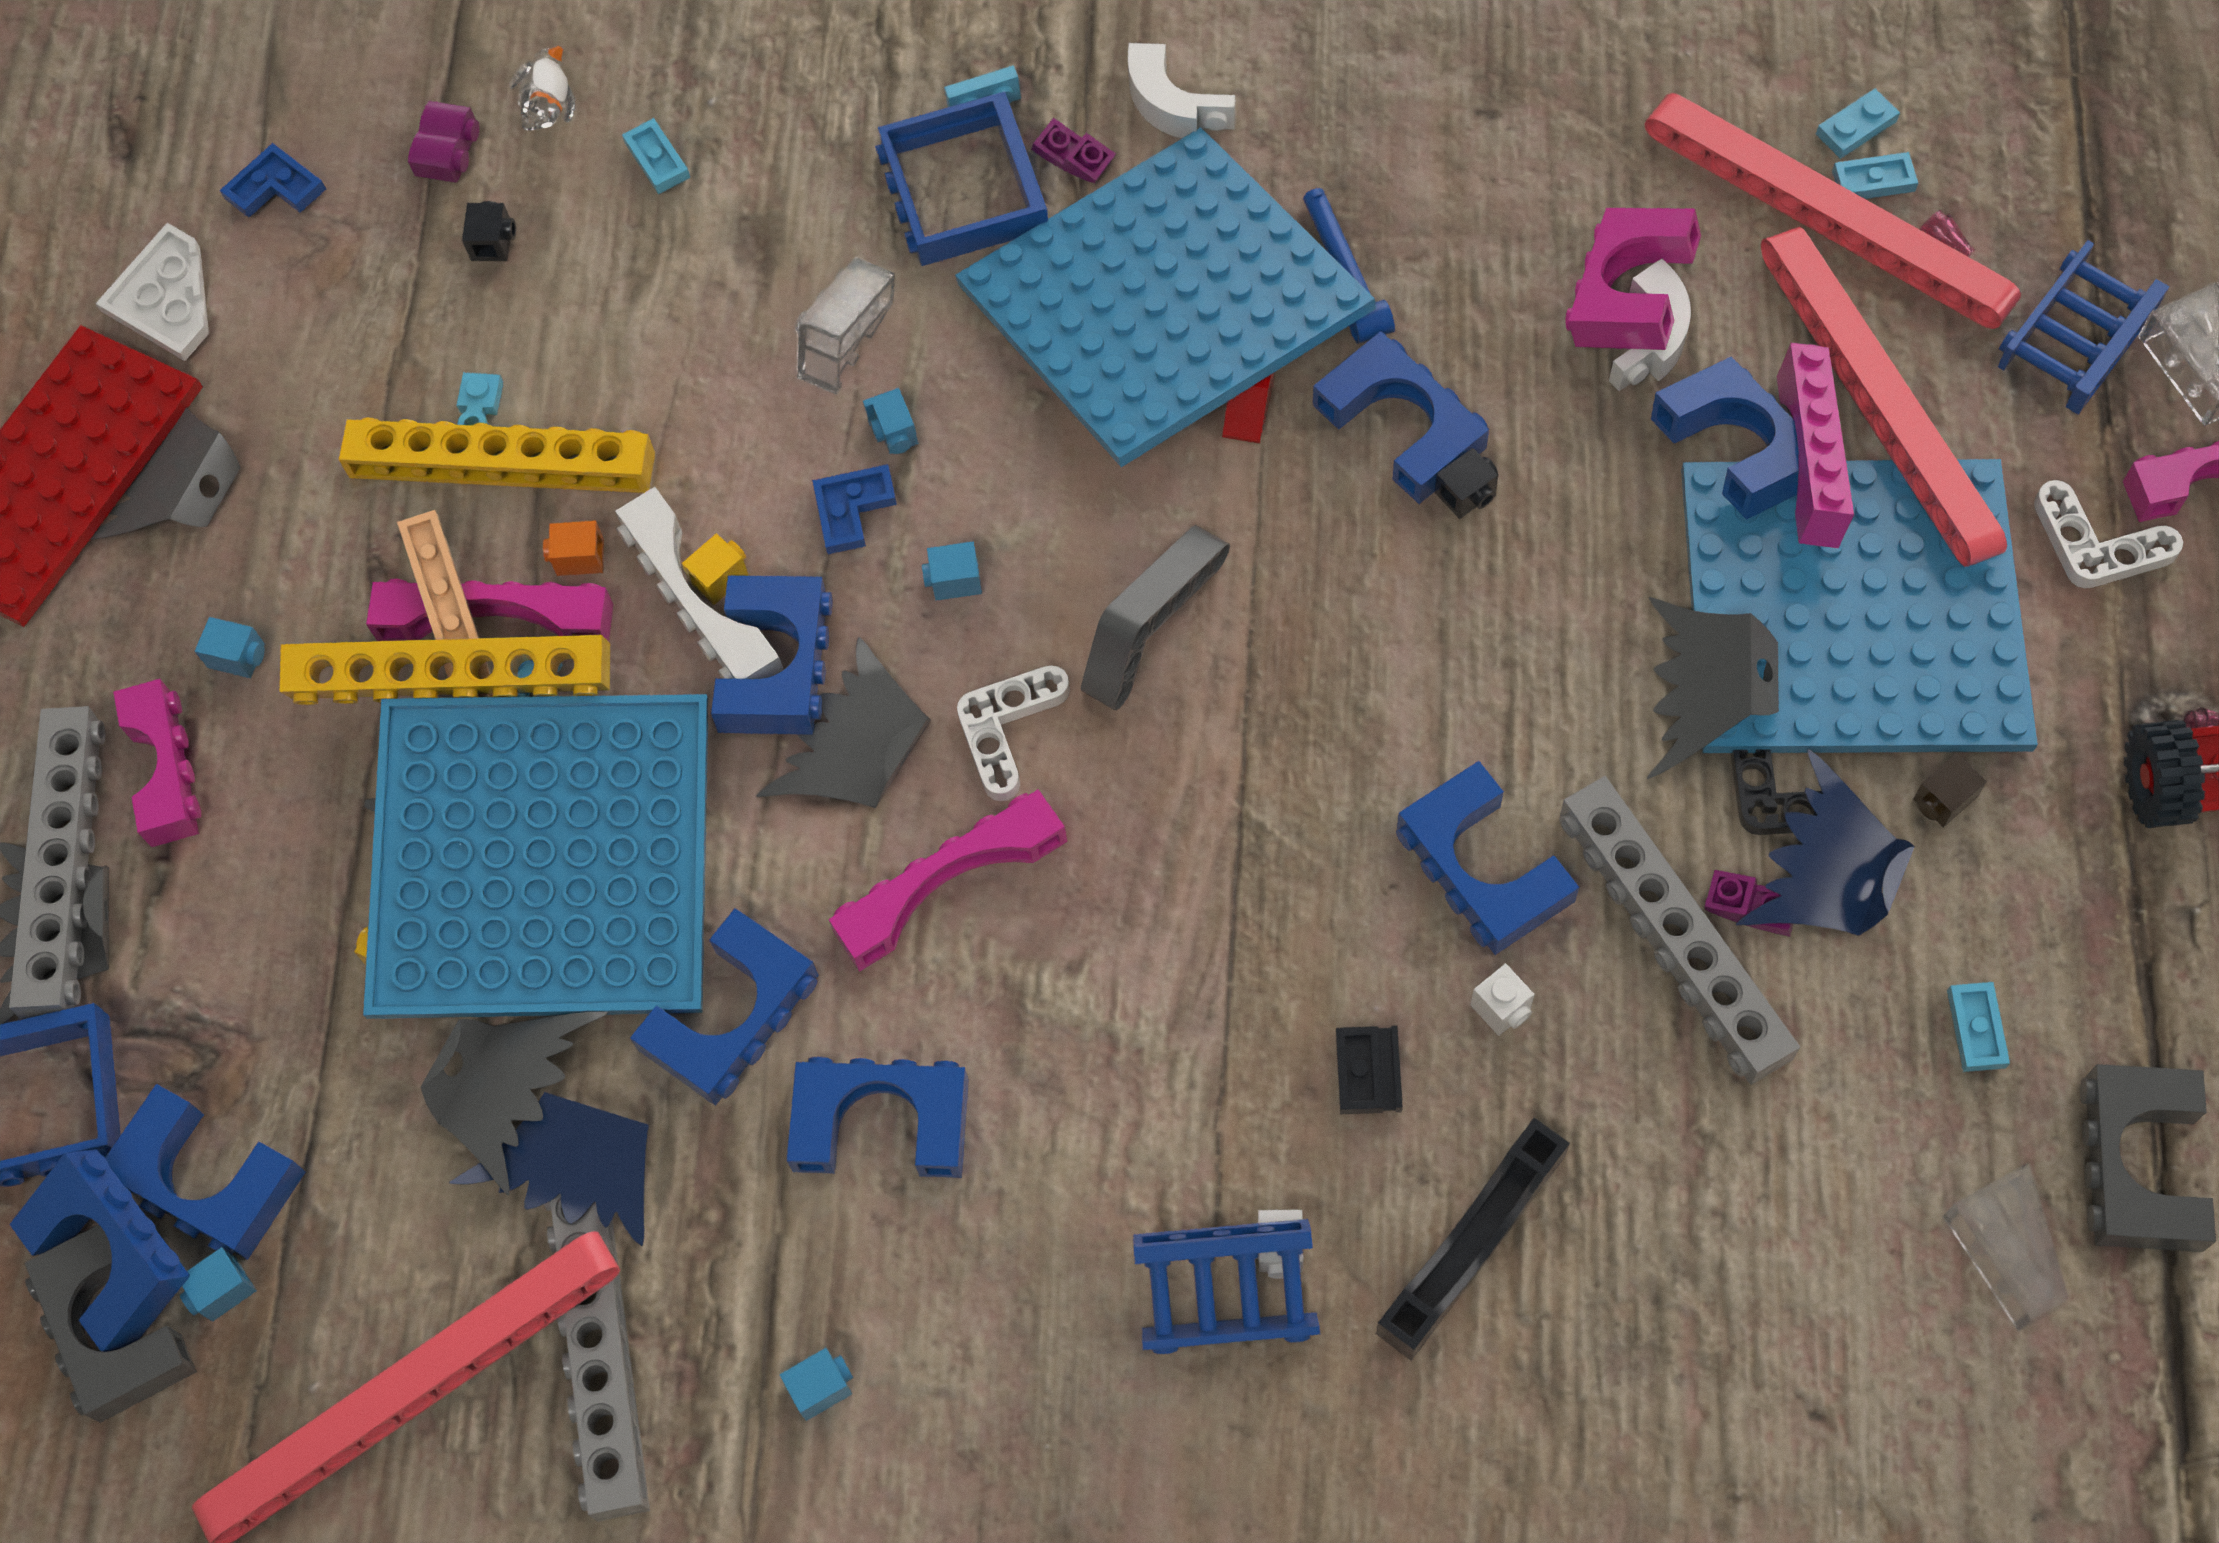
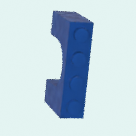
[1313,331,1489,504]
[1651,356,1799,520]
[711,575,833,735]
[1396,761,1579,955]
[630,908,819,1106]
[787,1057,969,1178]
[105,1084,306,1260]
[9,1149,190,1352]

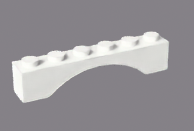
[615,487,784,679]

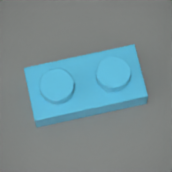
[944,65,1021,107]
[1816,88,1900,159]
[622,118,691,195]
[1832,152,1918,199]
[1947,982,2010,1072]

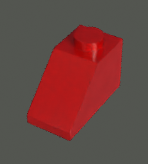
[1222,372,1275,444]

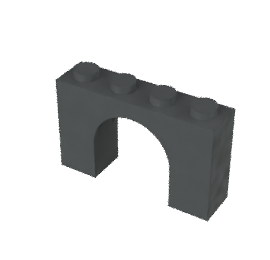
[2080,1064,2216,1252]
[25,1225,197,1423]

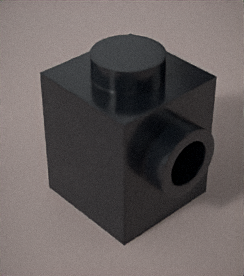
[462,201,516,261]
[1434,448,1498,519]

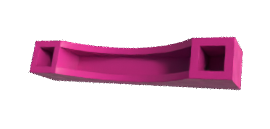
[1777,343,1854,548]
[366,579,614,641]
[828,789,1067,972]

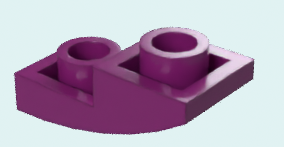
[1031,117,1116,183]
[1704,870,1793,937]

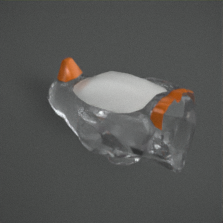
[509,46,575,131]

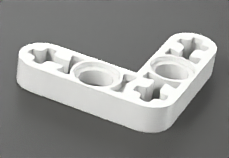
[2034,480,2183,588]
[957,665,1070,801]

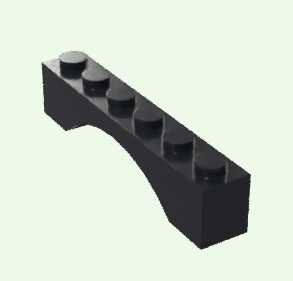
[1376,1118,1570,1361]

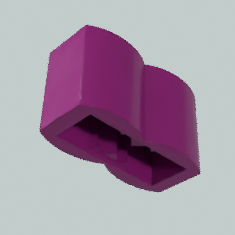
[408,101,480,183]

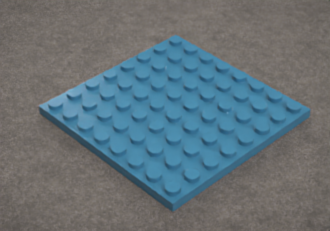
[955,127,1376,468]
[1681,459,2038,753]
[363,694,709,1019]

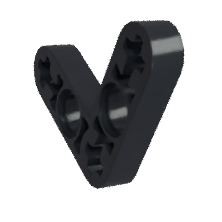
[1730,749,1823,835]

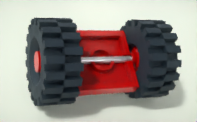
[2124,720,2219,828]

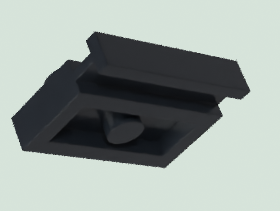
[1335,1026,1403,1115]

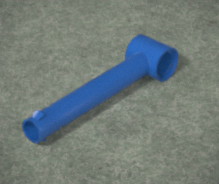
[1303,188,1395,344]

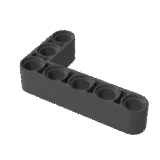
[1081,525,1230,710]

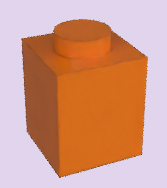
[543,521,604,576]

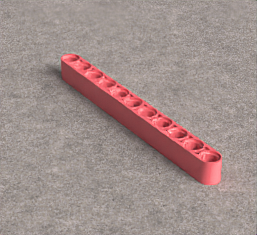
[1645,93,2021,329]
[1761,227,2007,567]
[192,1231,620,1543]

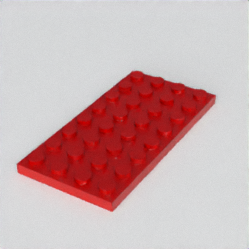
[0,325,203,627]

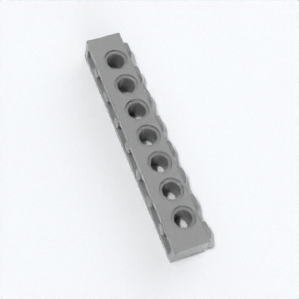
[9,706,105,1020]
[1559,776,1800,1085]
[544,1194,650,1522]

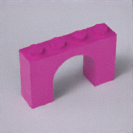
[1565,208,1701,350]

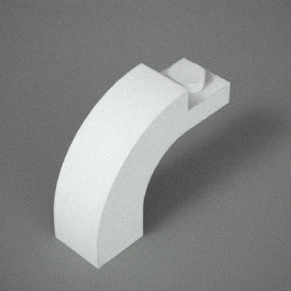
[1128,43,1235,138]
[1609,258,1691,391]

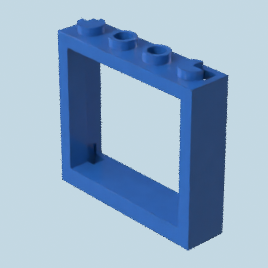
[875,91,1048,267]
[0,1003,121,1187]

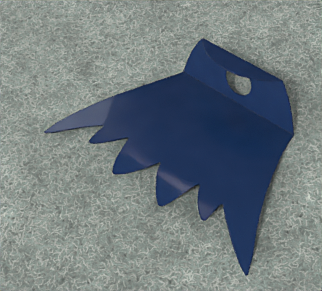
[1736,749,1915,936]
[449,1092,649,1246]

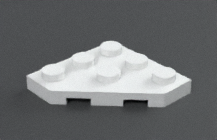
[95,223,209,361]

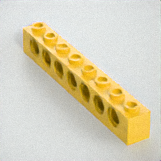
[338,417,655,493]
[279,635,610,705]

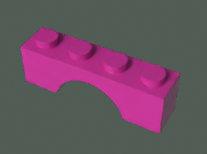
[2123,441,2219,522]
[113,679,201,847]

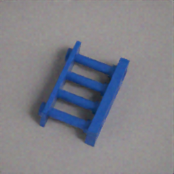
[1997,240,2170,415]
[1133,1219,1320,1354]

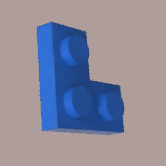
[220,143,326,218]
[812,464,897,554]

